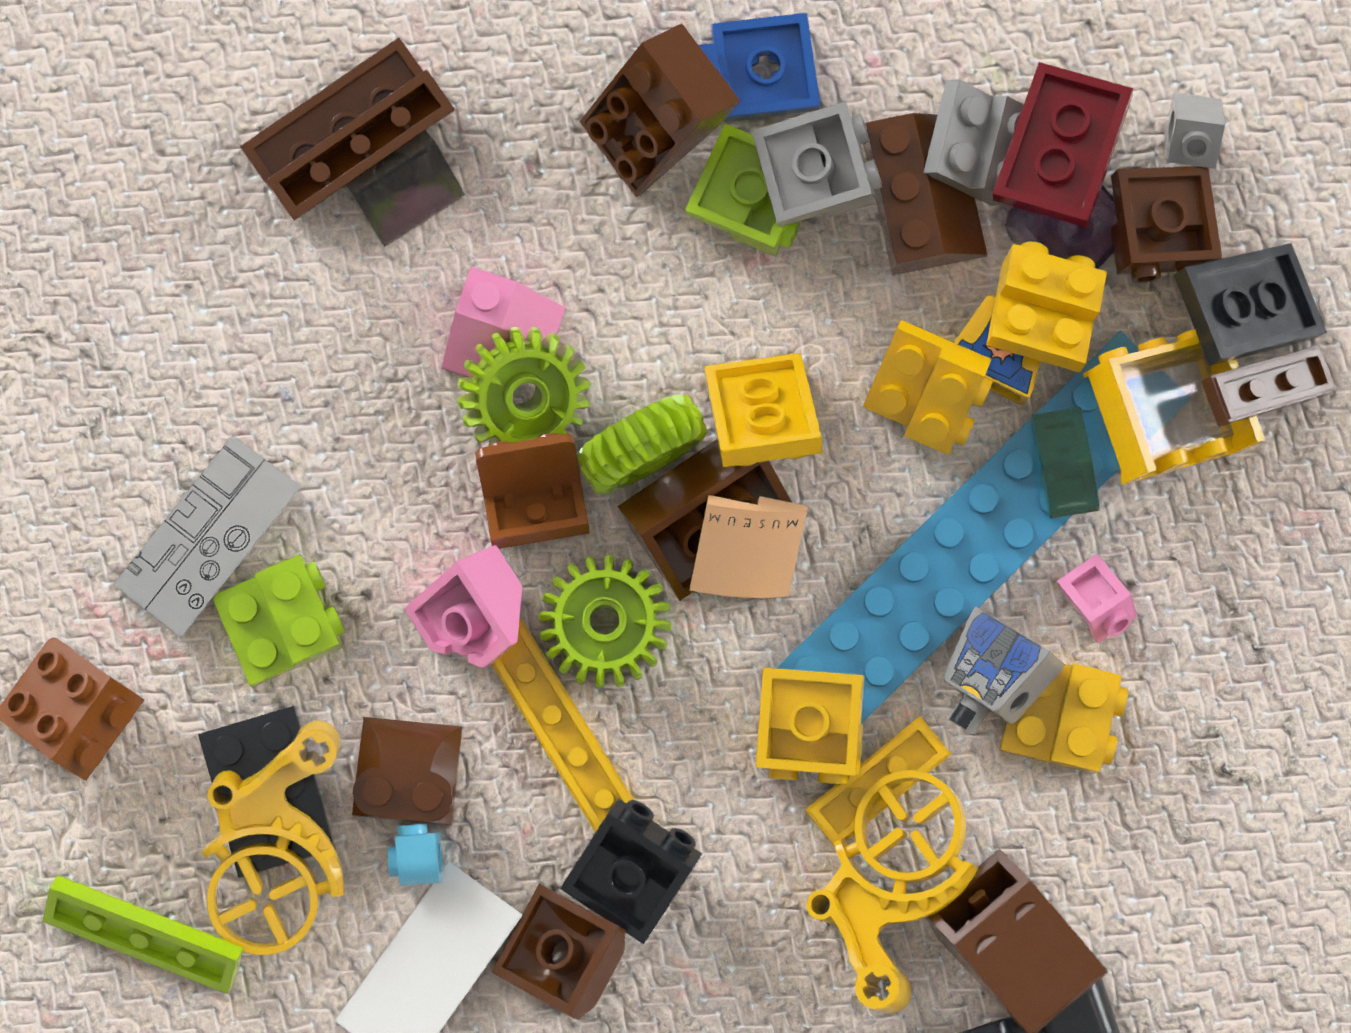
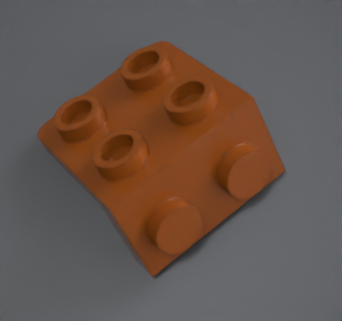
[475,433,590,549]
[0,637,144,781]

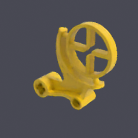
[201,720,345,955]
[806,770,979,1014]

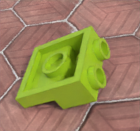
[685,124,800,257]
[212,554,346,688]

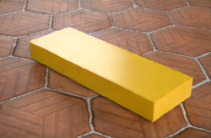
[804,716,951,848]

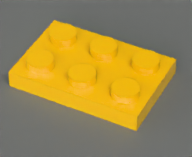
[704,353,823,467]

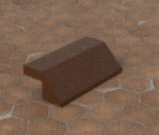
[240,37,455,221]

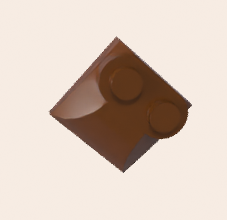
[352,717,463,826]
[491,884,626,1020]

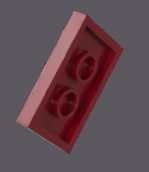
[992,62,1133,228]

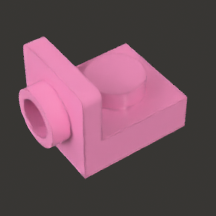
[1057,554,1137,643]

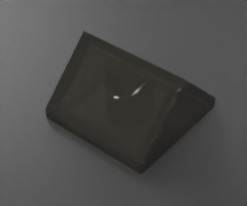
[345,131,465,247]

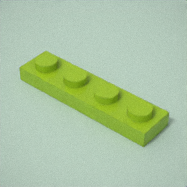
[42,875,244,994]

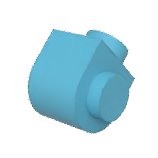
[388,824,443,886]

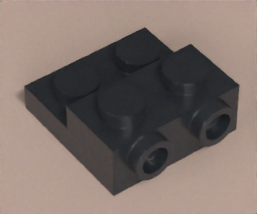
[560,799,703,944]

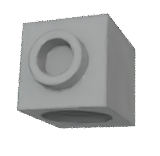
[1165,93,1225,169]

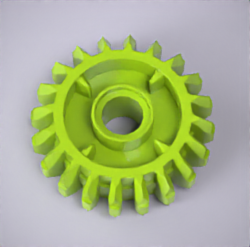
[457,327,590,445]
[577,394,708,494]
[538,555,671,689]

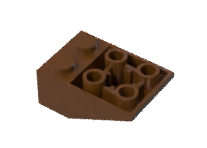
[579,23,740,197]
[926,849,1108,1033]

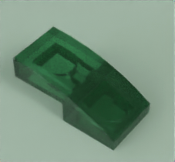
[1031,407,1100,519]

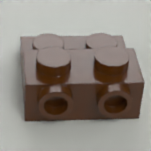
[1110,166,1223,283]

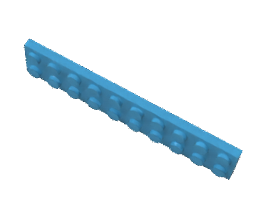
[777,330,1190,724]

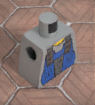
[944,606,1065,735]

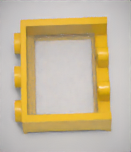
[1083,329,1265,485]

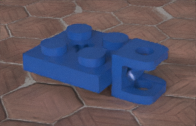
[699,13,821,122]

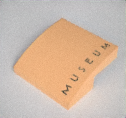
[690,495,808,598]

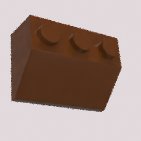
[863,113,987,276]
[617,439,792,601]

